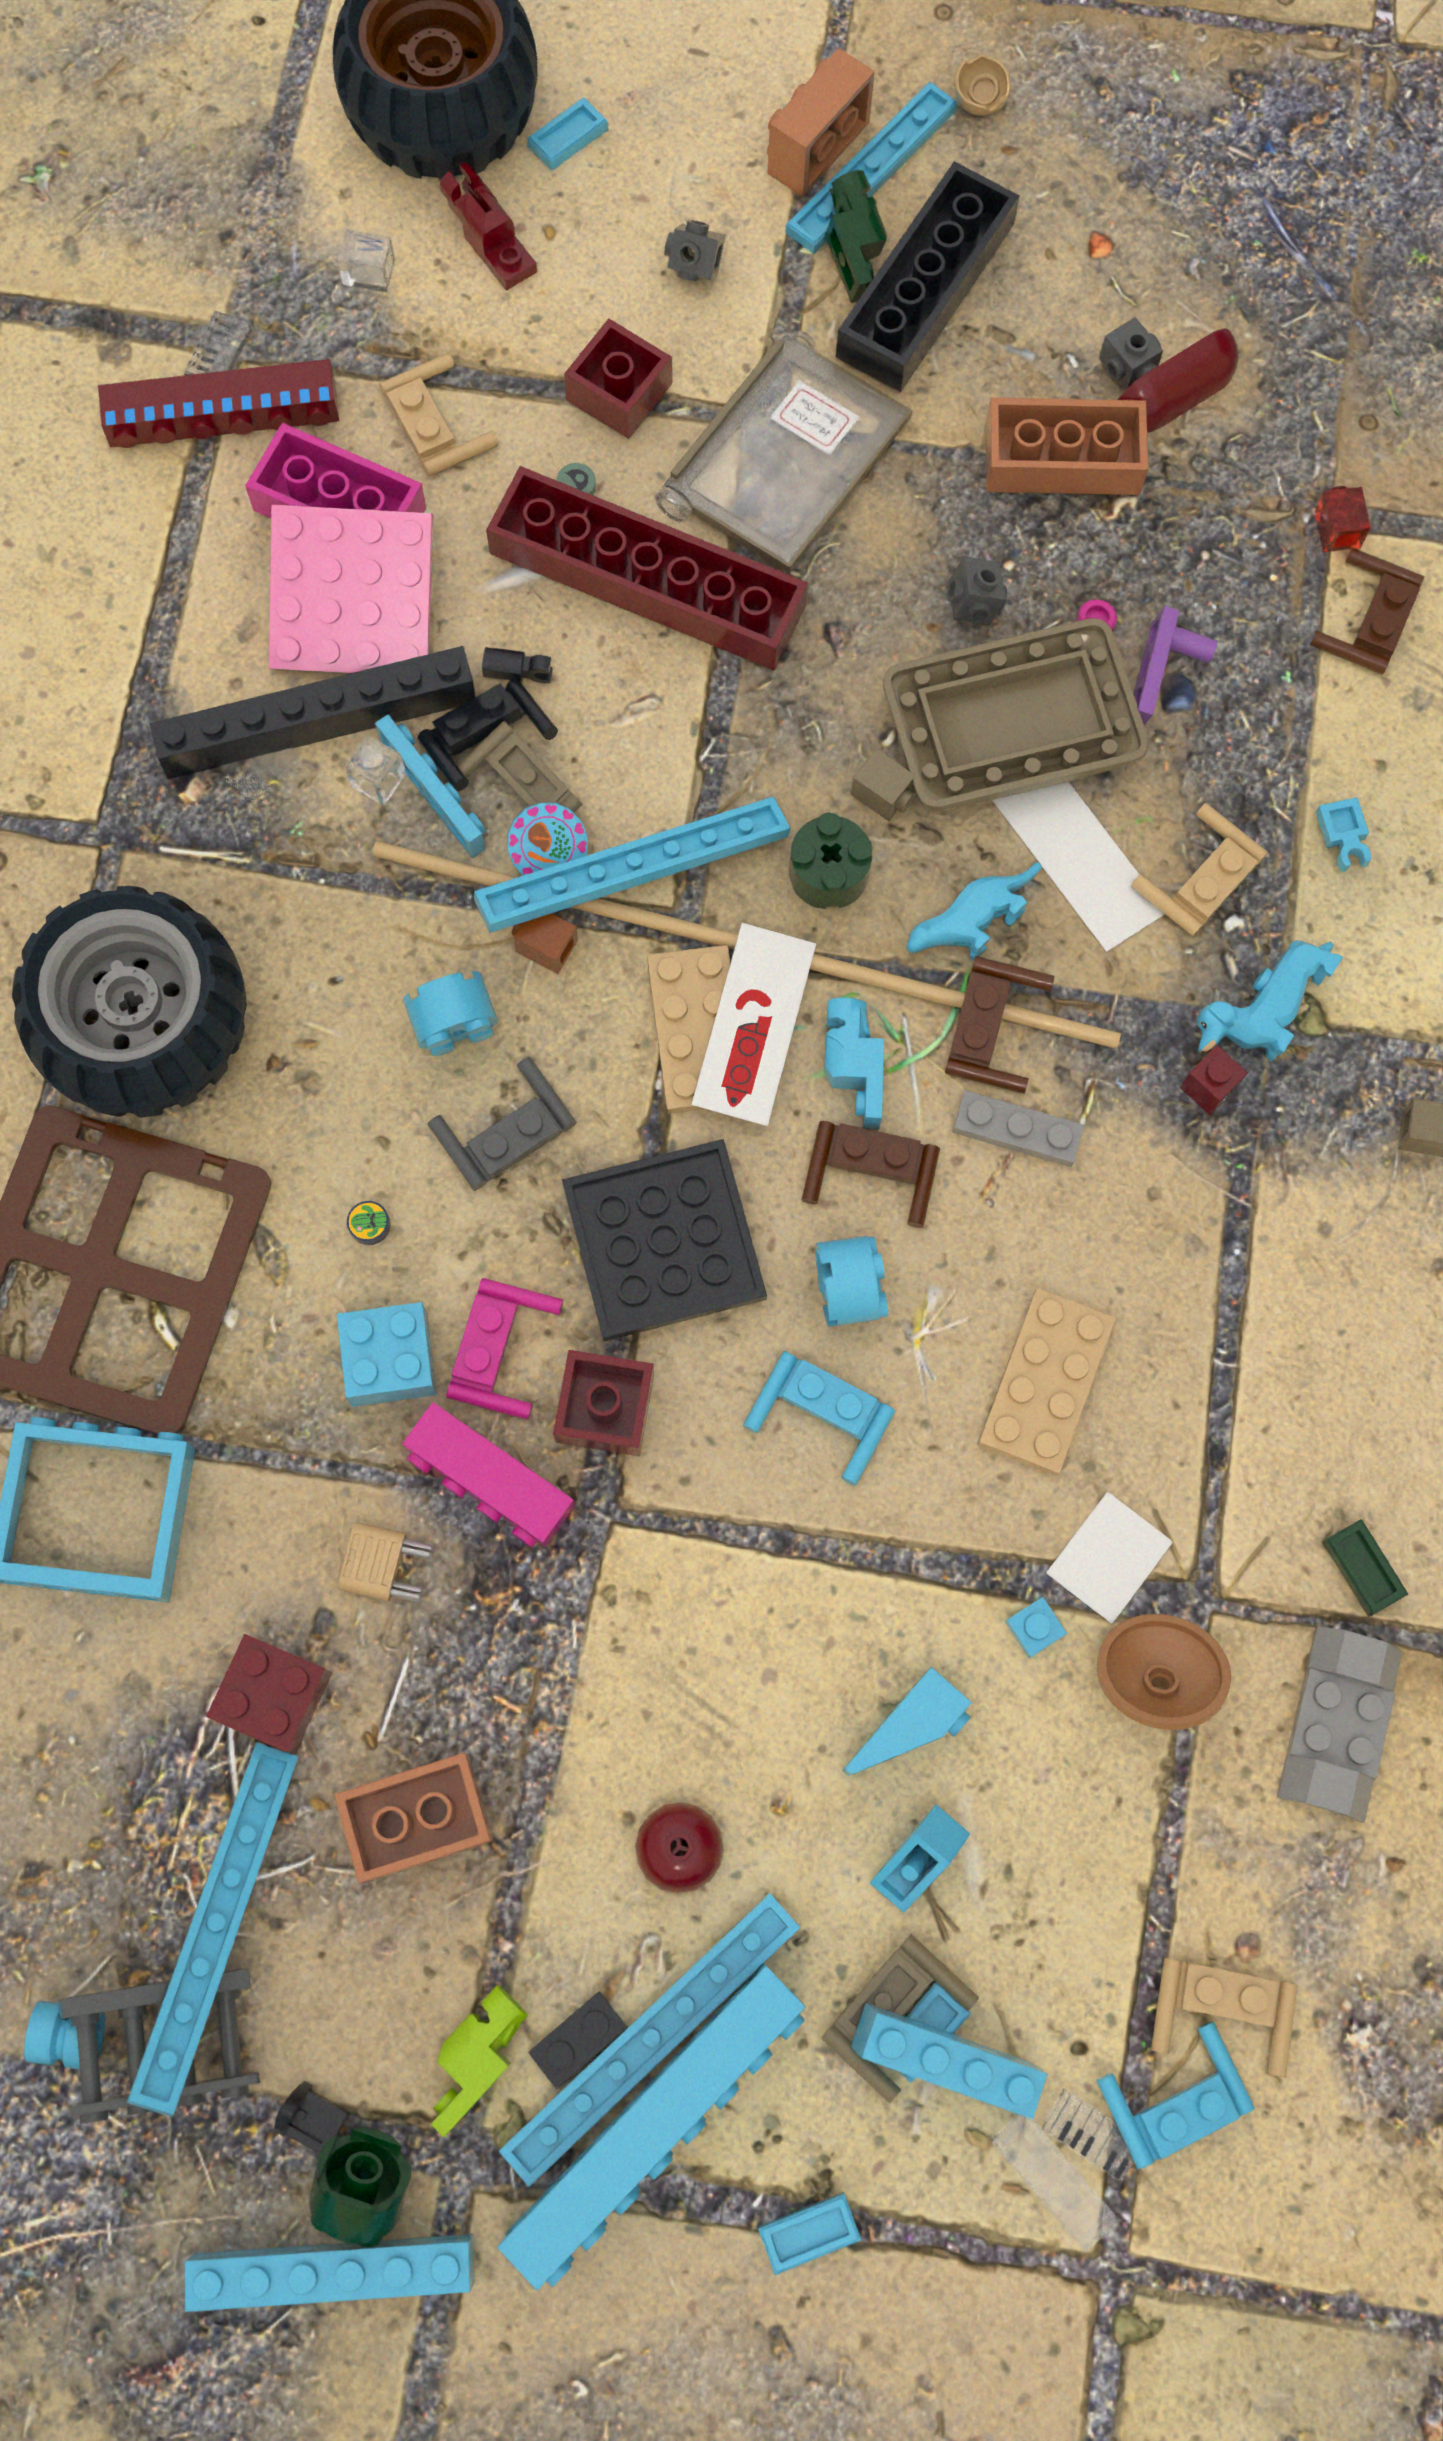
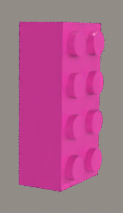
[245,423,427,518]

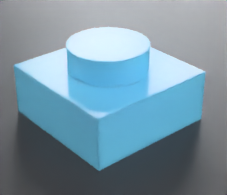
[1005,1597,1067,1658]

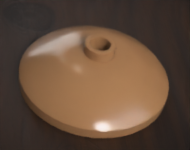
[1097,1614,1231,1730]

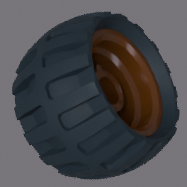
[333,0,538,181]

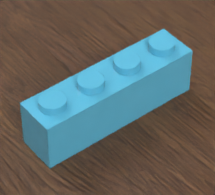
[851,2003,1048,2119]

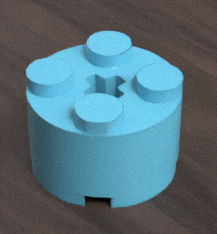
[403,971,498,1056]
[815,1236,888,1327]

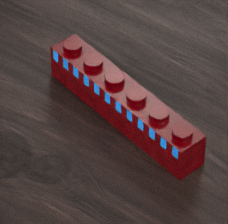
[98,359,340,448]

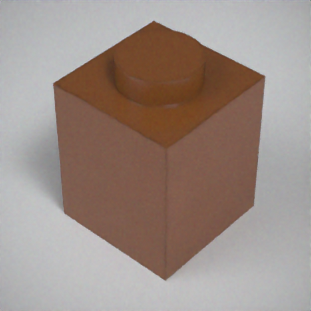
[511,913,578,974]

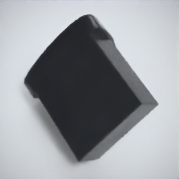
[275,2081,350,2154]

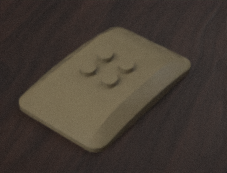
[883,618,1149,810]

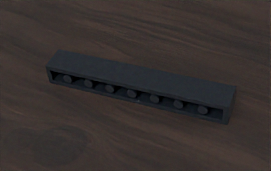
[150,646,476,780]

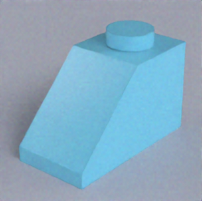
[870,1804,970,1913]

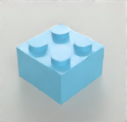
[337,1302,437,1407]

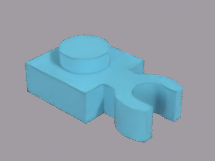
[1315,797,1371,872]

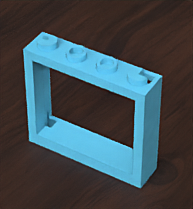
[0,1417,195,1603]

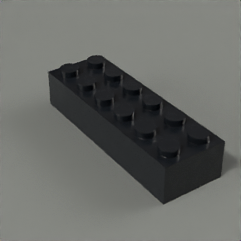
[835,161,1020,392]

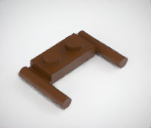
[1310,547,1425,674]
[945,956,1055,1094]
[801,1121,940,1228]

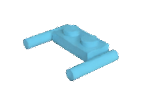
[743,1351,895,1486]
[1096,2021,1255,2169]

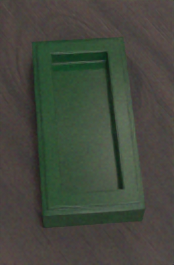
[1322,1519,1408,1617]

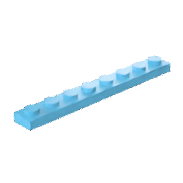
[474,796,790,933]
[127,1742,298,2117]
[499,1893,801,2187]

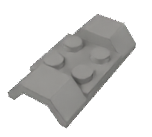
[1276,1626,1402,1823]

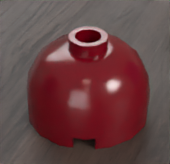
[635,1802,724,1894]

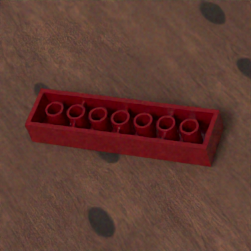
[486,466,808,671]

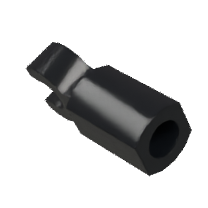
[482,647,553,684]

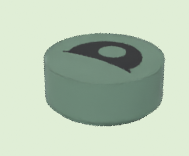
[557,463,596,495]

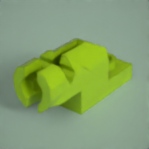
[430,1985,528,2138]

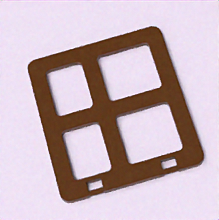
[0,1105,271,1435]

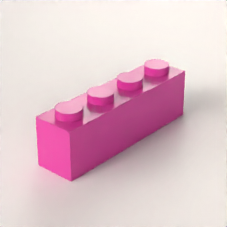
[402,1402,575,1548]

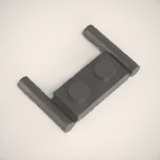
[427,1057,577,1191]

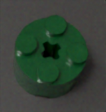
[789,812,873,909]
[309,2127,411,2247]

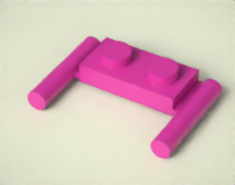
[446,1278,564,1420]

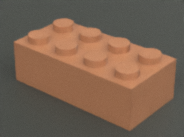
[985,397,1148,495]

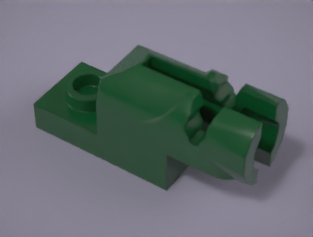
[825,170,887,303]

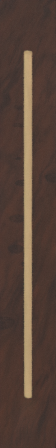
[372,841,1121,1049]

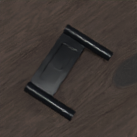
[417,679,558,791]

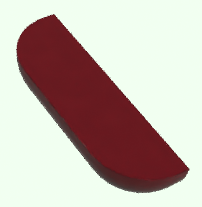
[1118,328,1239,433]

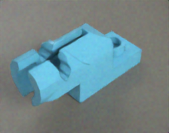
[824,997,884,1130]

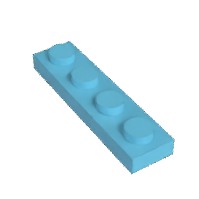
[375,715,485,858]

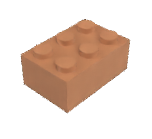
[767,47,875,197]
[334,1752,494,1884]

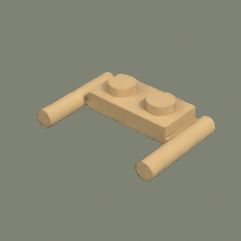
[379,352,498,476]
[1131,803,1268,937]
[1151,1958,1298,2078]

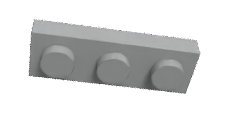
[952,1090,1084,1167]

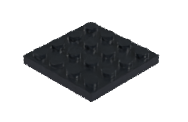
[562,1139,767,1342]

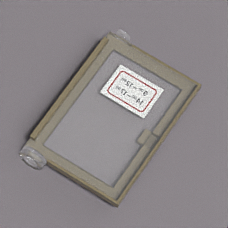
[655,331,912,573]

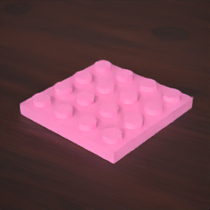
[269,505,433,673]

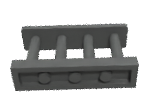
[58,1968,260,2124]

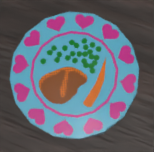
[507,802,588,876]

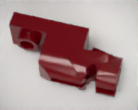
[440,163,537,291]

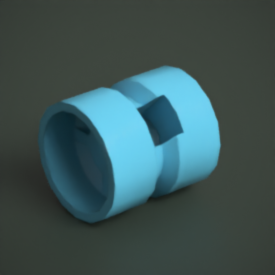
[24,2001,106,2070]

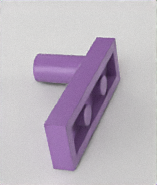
[1133,606,1217,725]

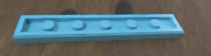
[785,81,958,254]

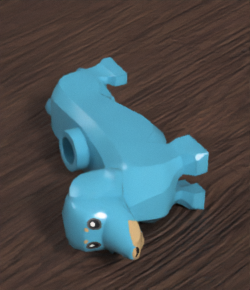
[1197,940,1343,1062]

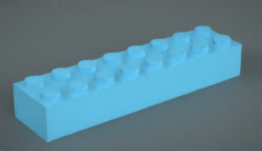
[497,1963,805,2291]

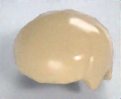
[954,54,1011,116]

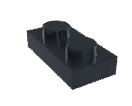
[528,1991,628,2089]

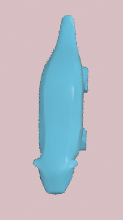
[906,862,1042,962]

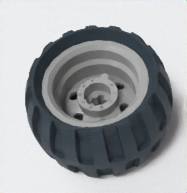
[12,886,247,1118]

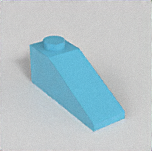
[842,1667,972,1776]

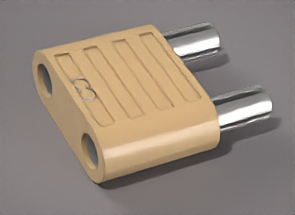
[338,1522,434,1602]

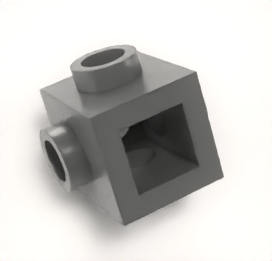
[664,220,726,281]
[1099,317,1163,390]
[947,556,1007,625]

